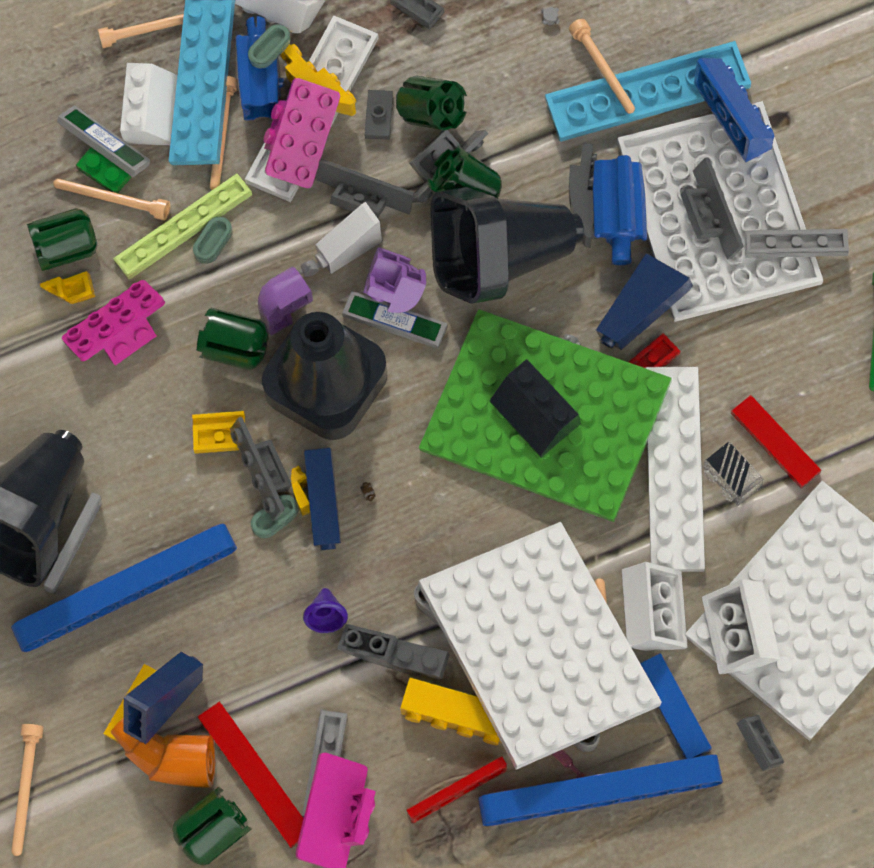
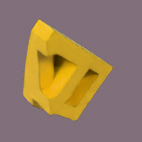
[40,271,96,304]
[291,466,310,517]

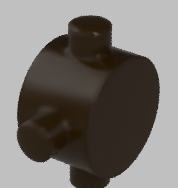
[360,482,376,501]

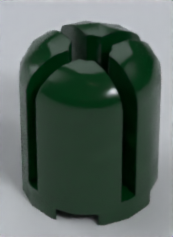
[396,75,467,131]
[428,146,502,198]
[27,208,98,271]
[196,307,269,370]
[172,786,252,865]

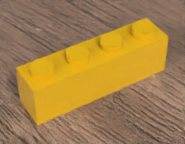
[400,678,502,745]

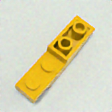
[279,44,356,116]

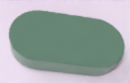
[248,24,291,68]
[193,217,232,264]
[251,495,299,538]

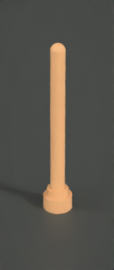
[98,14,184,48]
[569,19,635,114]
[210,76,238,190]
[53,179,170,221]
[11,724,44,856]

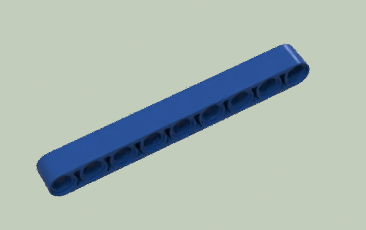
[11,524,237,652]
[478,755,723,826]

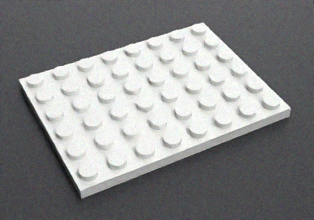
[617,101,823,322]
[685,481,874,741]
[418,522,662,769]

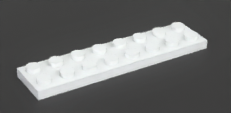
[245,16,379,202]
[646,367,705,572]

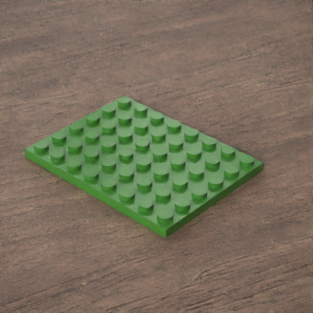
[419,309,672,522]

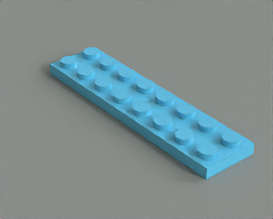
[169,0,235,165]
[545,41,751,142]

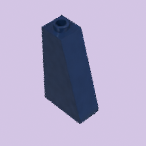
[596,253,693,350]
[304,448,341,551]
[123,652,203,744]

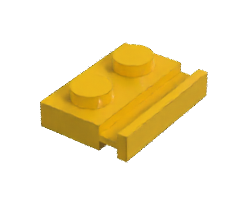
[192,411,245,454]

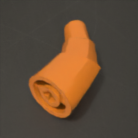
[111,718,215,788]

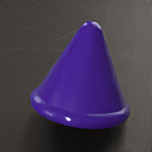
[303,588,348,633]

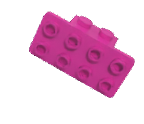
[264,78,340,188]
[61,280,165,366]
[295,752,376,868]

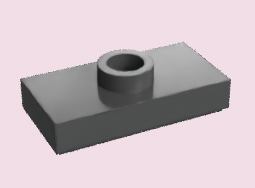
[390,0,444,30]
[364,90,393,140]
[736,715,784,771]

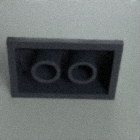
[489,359,581,458]

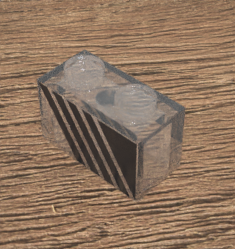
[703,441,764,506]

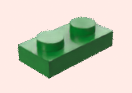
[76,147,132,193]

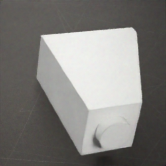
[315,202,382,274]

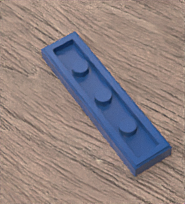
[640,653,712,759]

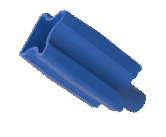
[236,16,285,121]
[593,155,647,266]

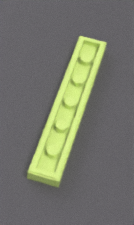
[113,173,252,280]

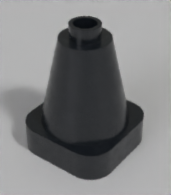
[430,187,584,304]
[262,312,387,440]
[0,430,84,587]

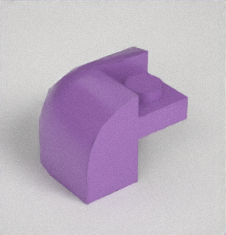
[363,247,426,313]
[258,266,313,336]

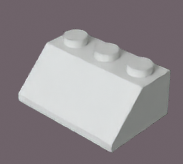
[235,0,325,33]
[120,63,177,145]
[622,562,687,651]
[702,579,780,674]

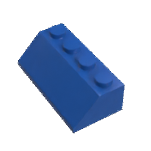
[694,58,775,163]

